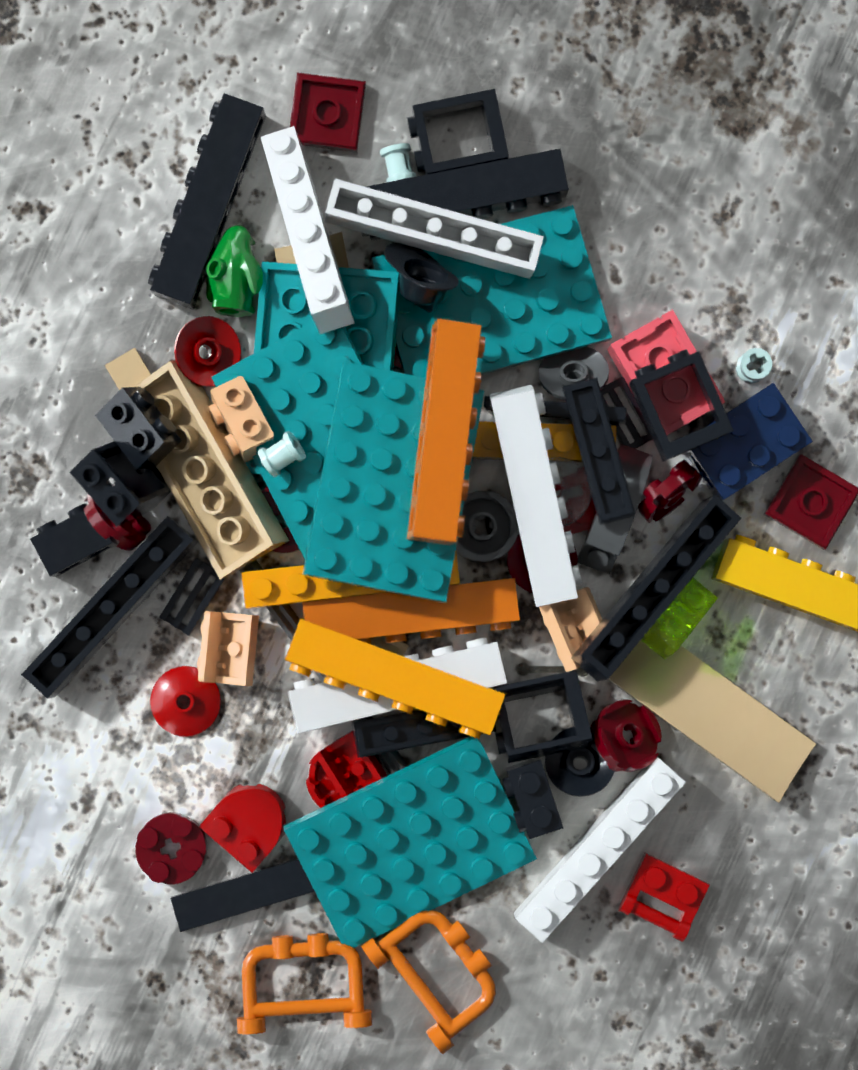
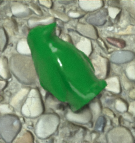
[206,225,263,317]

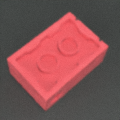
[607,309,726,436]

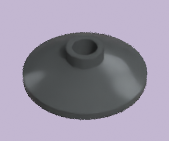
[539,347,609,400]

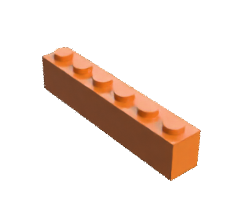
[407,319,485,545]
[302,578,520,644]

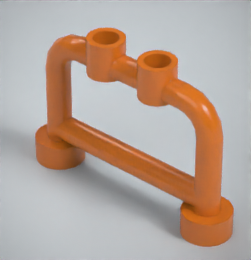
[361,910,496,1054]
[237,933,372,1034]

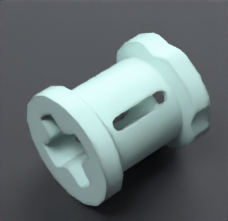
[380,143,416,182]
[735,348,773,384]
[258,431,306,477]

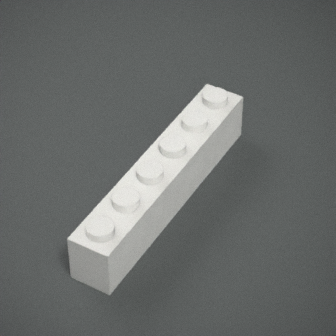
[261,126,354,334]
[325,179,544,279]
[489,385,582,607]
[288,637,507,734]
[514,757,686,943]

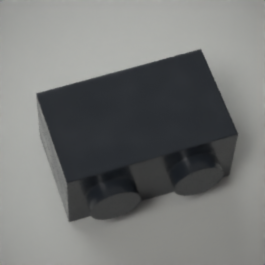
[30,503,118,577]

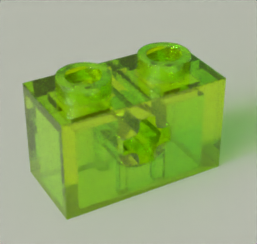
[641,577,718,660]

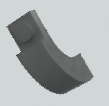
[578,443,653,574]

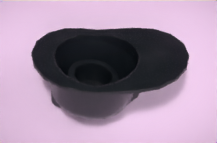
[384,243,459,313]

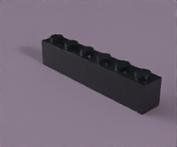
[148,93,266,310]
[361,148,569,240]
[571,494,741,681]
[21,516,198,699]

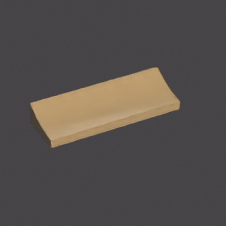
[134,360,289,579]
[607,625,816,803]

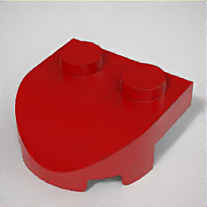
[306,730,388,808]
[199,784,287,873]

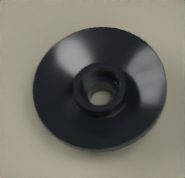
[545,727,615,797]

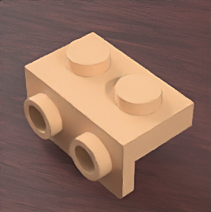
[208,376,274,463]
[539,587,603,672]
[197,611,259,686]

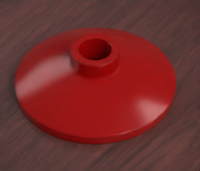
[174,316,241,387]
[150,666,221,736]

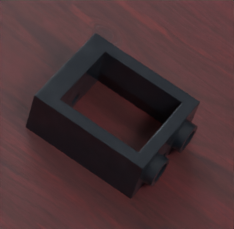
[407,89,509,175]
[629,349,734,462]
[69,441,171,527]
[493,670,592,763]

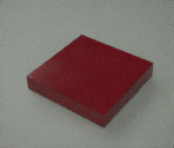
[290,73,366,153]
[763,454,858,550]

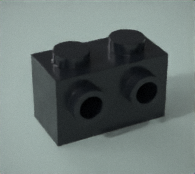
[95,387,182,470]
[502,757,563,839]

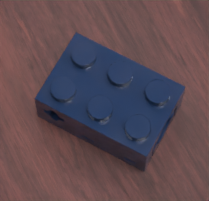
[685,382,813,501]

